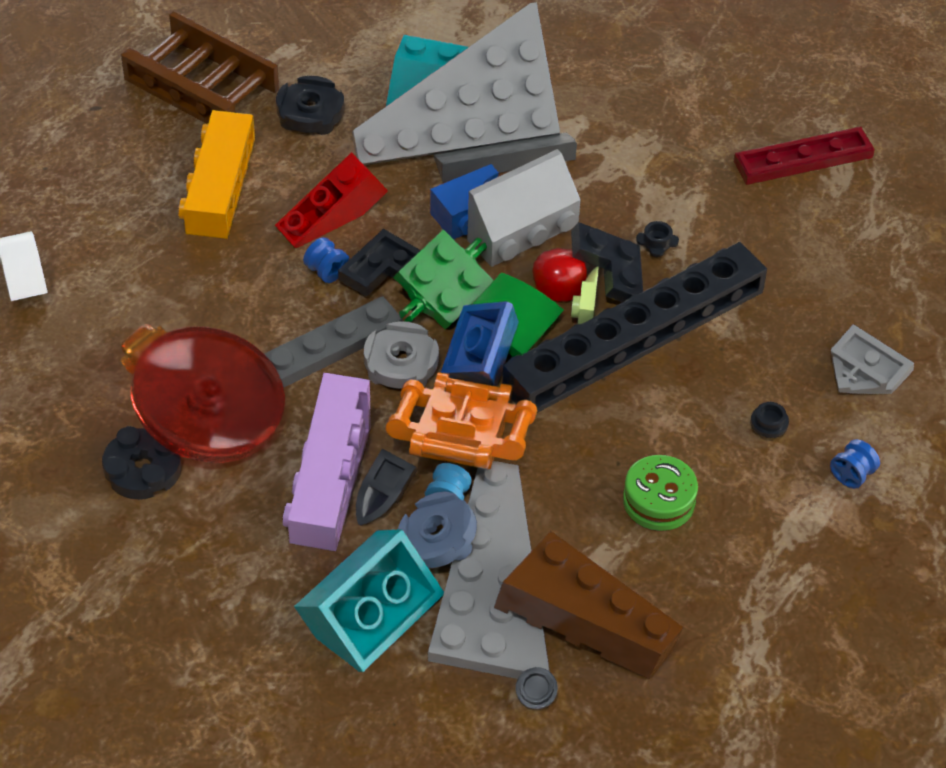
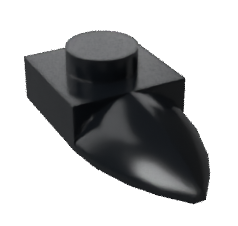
[356,449,417,526]

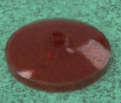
[131,327,285,463]

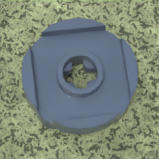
[398,492,477,568]

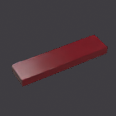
[733,126,875,185]

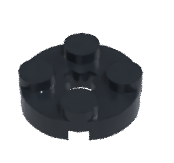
[276,76,344,135]
[102,426,182,500]

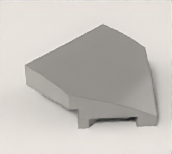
[831,324,914,394]

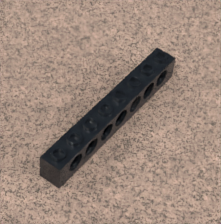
[502,242,768,413]

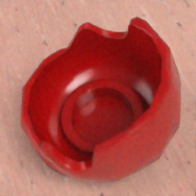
[532,248,587,302]

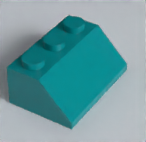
[386,35,468,106]
[294,529,444,672]

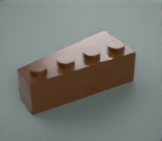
[494,531,684,679]

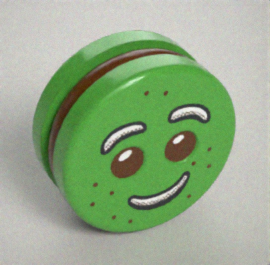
[623,455,698,531]

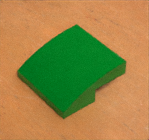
[458,272,564,357]

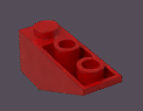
[275,152,388,249]

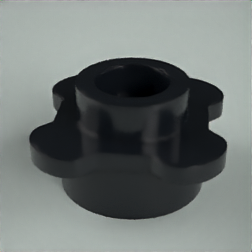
[636,221,679,257]

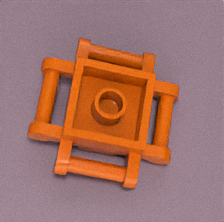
[386,372,537,470]

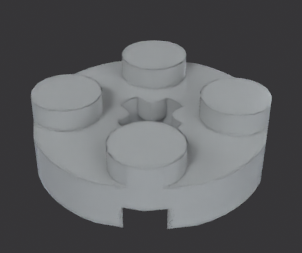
[364,321,439,388]

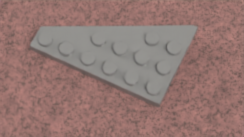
[352,2,560,165]

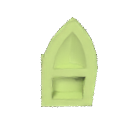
[571,267,599,324]

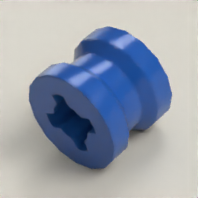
[303,237,349,283]
[830,439,880,489]

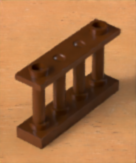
[121,11,279,124]

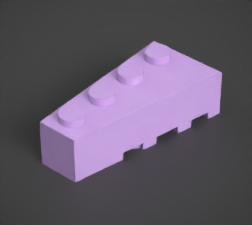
[283,373,371,551]

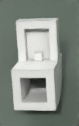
[0,231,48,301]

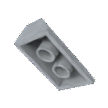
[467,149,580,267]

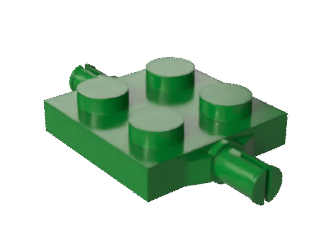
[393,229,494,329]

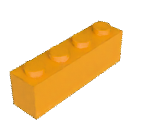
[179,110,255,239]

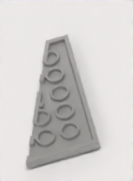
[428,461,550,679]

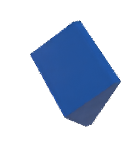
[441,301,519,386]

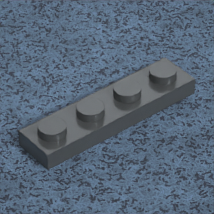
[257,296,403,391]

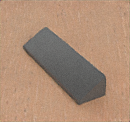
[434,132,577,182]

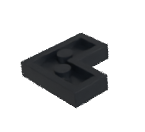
[571,222,644,302]
[338,229,421,297]

